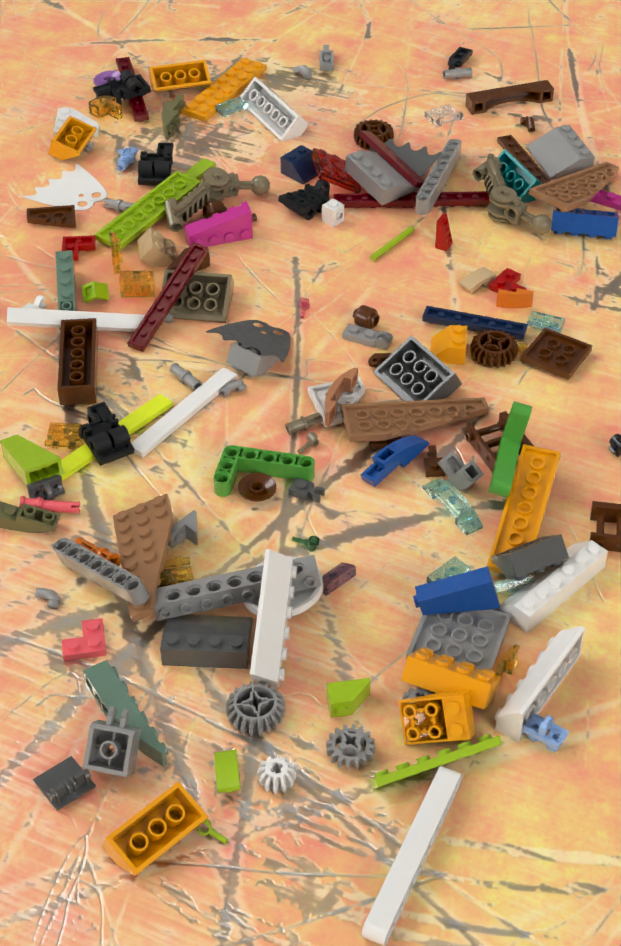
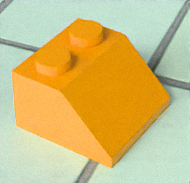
[430,325,467,365]

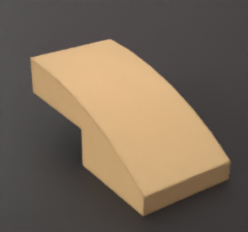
[459,267,497,294]

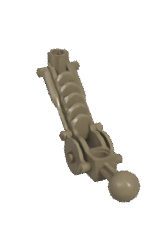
[472,153,552,235]
[165,167,270,232]

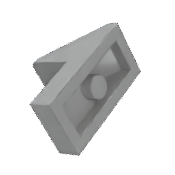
[167,510,198,548]

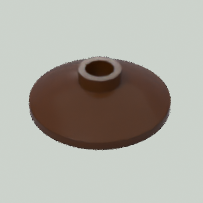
[238,473,277,502]

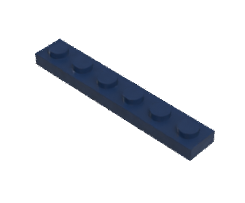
[422,306,528,340]

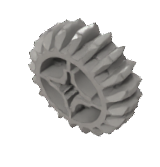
[226,681,285,737]

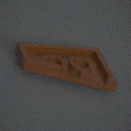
[27,205,76,228]

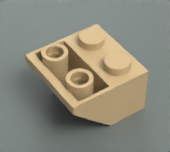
[138,228,177,268]

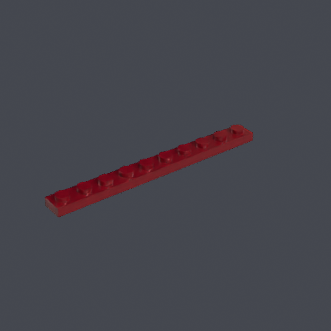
[333,191,490,208]

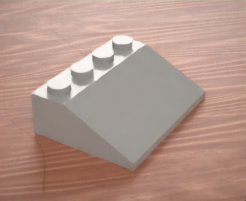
[526,125,595,180]
[345,150,420,205]

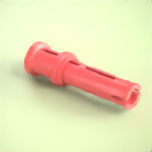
[19,496,81,514]

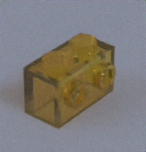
[119,270,155,298]

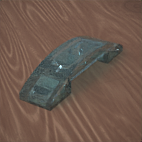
[422,478,483,536]

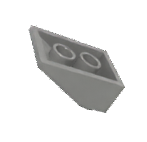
[226,342,280,377]

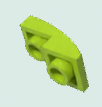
[214,749,241,793]

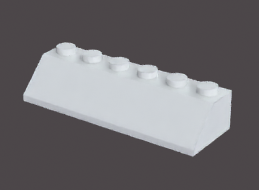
[238,77,310,142]
[495,540,608,633]
[250,549,297,688]
[494,626,585,742]

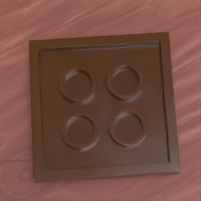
[520,328,593,380]

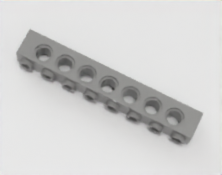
[154,555,321,621]

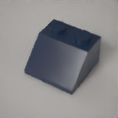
[280,145,324,185]

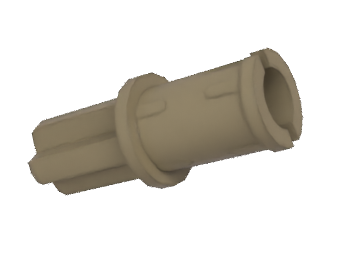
[285,413,322,435]

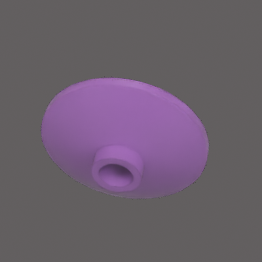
[93,71,121,86]

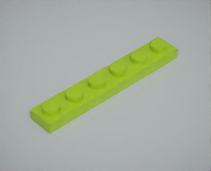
[369,733,502,789]

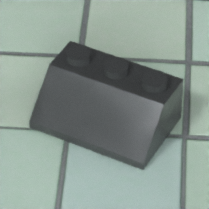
[491,534,569,581]

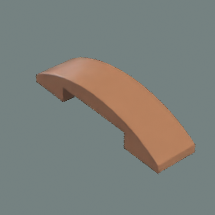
[325,368,358,427]

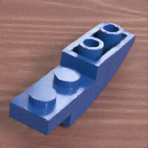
[361,435,429,487]

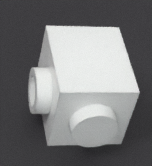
[322,199,344,227]

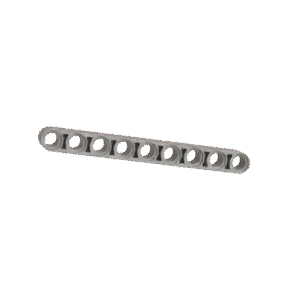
[415,139,461,215]

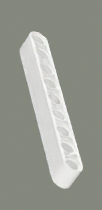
[361,766,463,946]

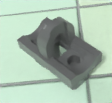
[26,474,65,500]

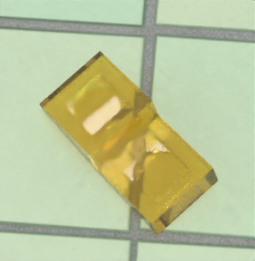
[491,644,520,682]

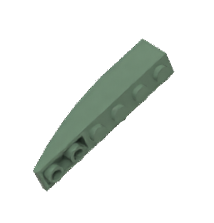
[55,250,77,330]
[83,660,168,767]

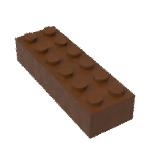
[57,318,98,405]

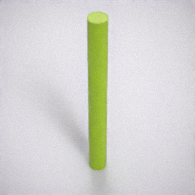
[370,226,415,261]

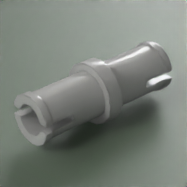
[443,67,473,79]
[103,198,134,212]
[169,363,202,391]

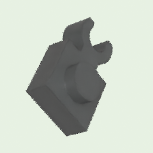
[288,477,325,503]

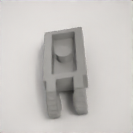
[342,324,393,349]

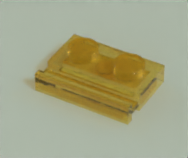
[109,232,123,274]

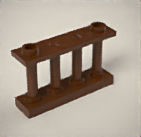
[464,411,534,473]
[590,501,621,552]

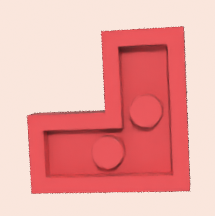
[62,618,107,661]

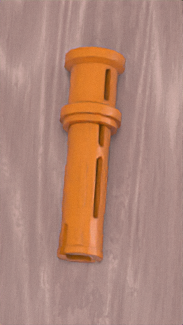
[74,537,121,566]

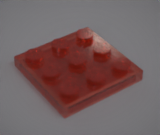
[311,148,361,193]

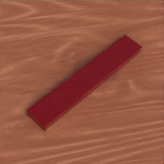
[359,130,425,188]

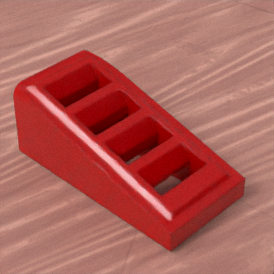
[435,213,453,251]

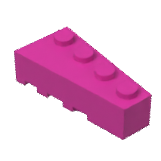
[185,201,253,247]

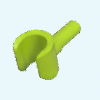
[197,819,228,844]

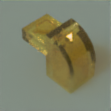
[89,96,123,120]

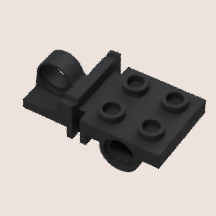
[93,70,151,107]
[138,143,174,185]
[278,179,330,220]
[79,402,134,466]

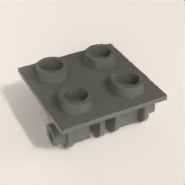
[33,756,96,811]

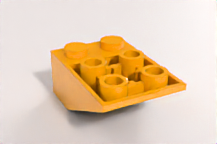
[398,690,476,745]

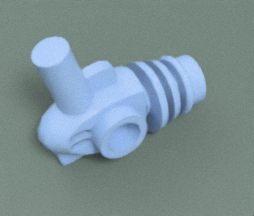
[116,147,139,171]

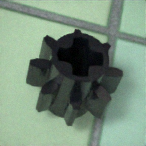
[608,434,621,457]

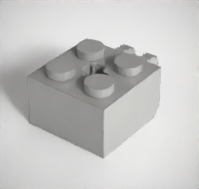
[83,706,142,777]

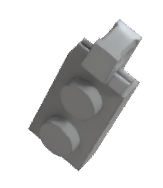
[319,45,334,71]

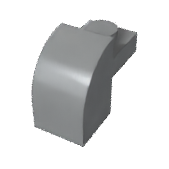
[438,451,484,490]

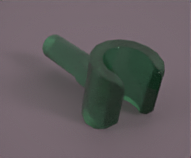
[292,536,320,551]

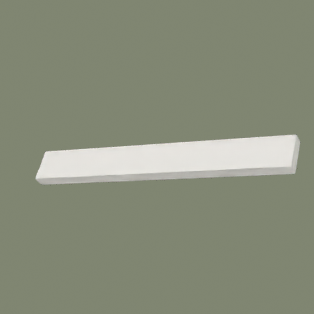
[7,307,145,332]
[131,367,237,458]

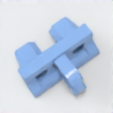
[522,713,569,752]

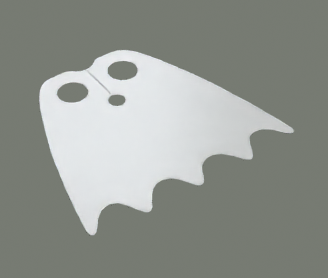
[23,164,107,210]

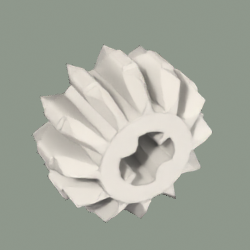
[257,755,296,795]

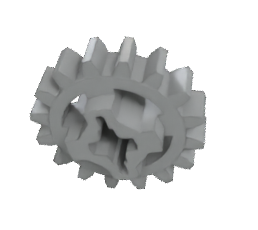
[326,724,375,770]

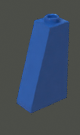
[413,566,500,615]

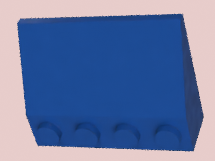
[551,206,619,239]

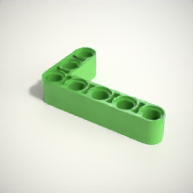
[488,401,533,498]
[214,445,315,497]

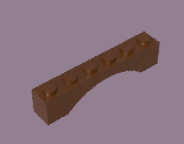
[465,80,554,115]

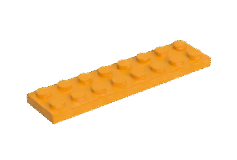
[181,58,267,122]
[487,444,561,574]

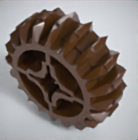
[354,119,394,149]
[470,329,518,368]

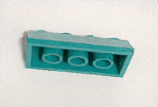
[498,149,543,203]

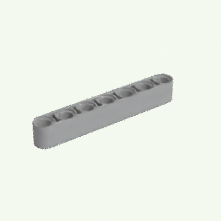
[53,538,149,605]

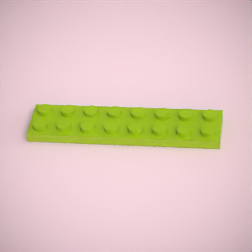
[95,171,201,251]

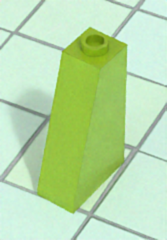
[0,435,64,485]

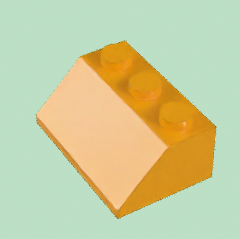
[48,115,97,160]

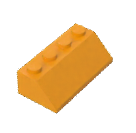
[149,60,211,92]
[102,781,208,876]

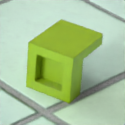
[81,281,110,303]

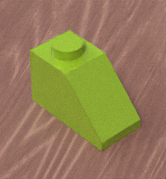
[326,678,370,717]

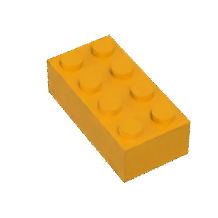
[401,647,501,710]

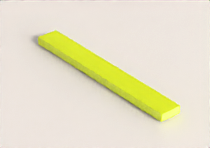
[60,394,173,482]

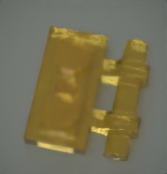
[45,422,85,450]
[157,556,194,588]

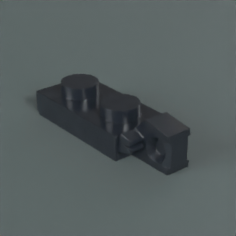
[448,47,473,70]

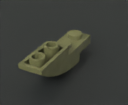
[162,94,186,139]
[0,501,61,533]

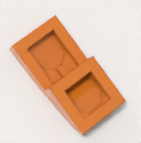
[496,288,534,308]

